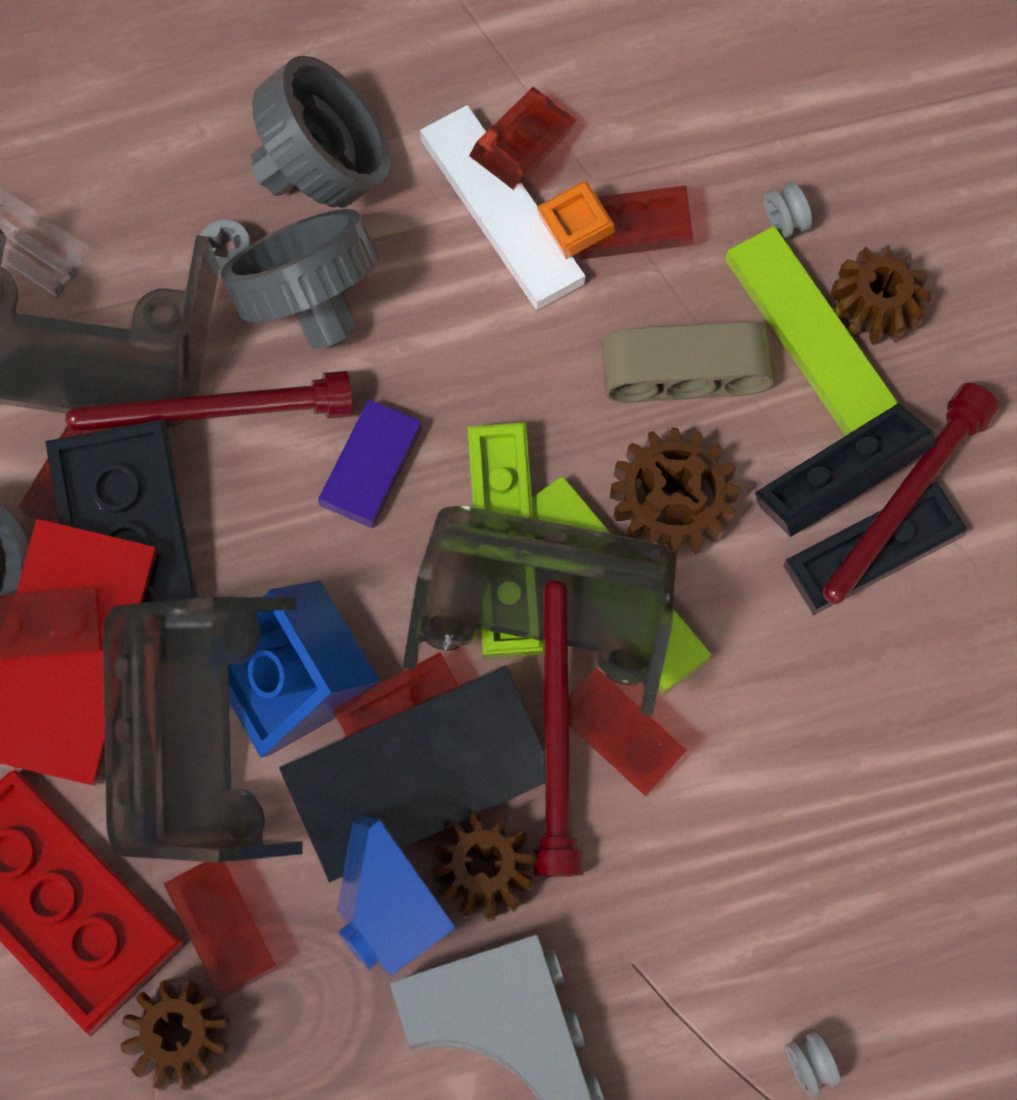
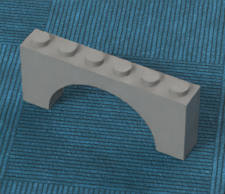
[389,935,604,1100]

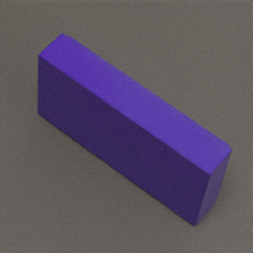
[318,399,422,528]

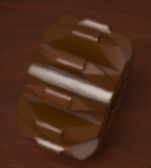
[831,244,931,346]
[430,813,537,922]
[121,979,232,1091]

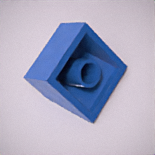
[203,580,380,758]
[337,814,455,976]

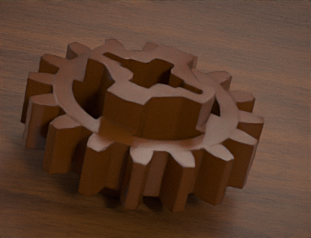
[610,428,740,557]

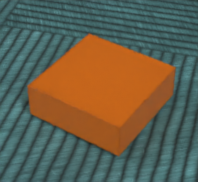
[537,180,615,259]

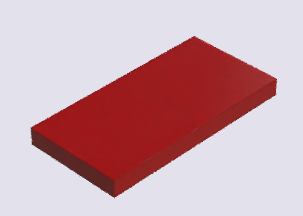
[0,519,158,786]
[0,768,185,1037]

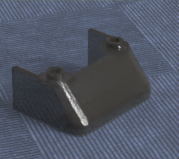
[0,228,220,428]
[403,506,677,715]
[103,597,303,863]

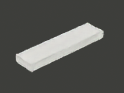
[420,105,585,311]

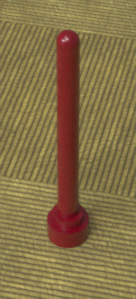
[65,371,352,431]
[823,382,1000,604]
[533,580,584,877]

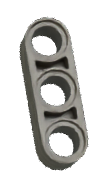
[601,322,773,403]

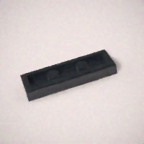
[755,403,936,537]
[783,481,968,616]

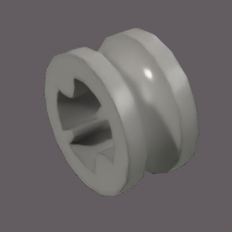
[763,182,812,239]
[199,219,251,277]
[785,1031,841,1098]

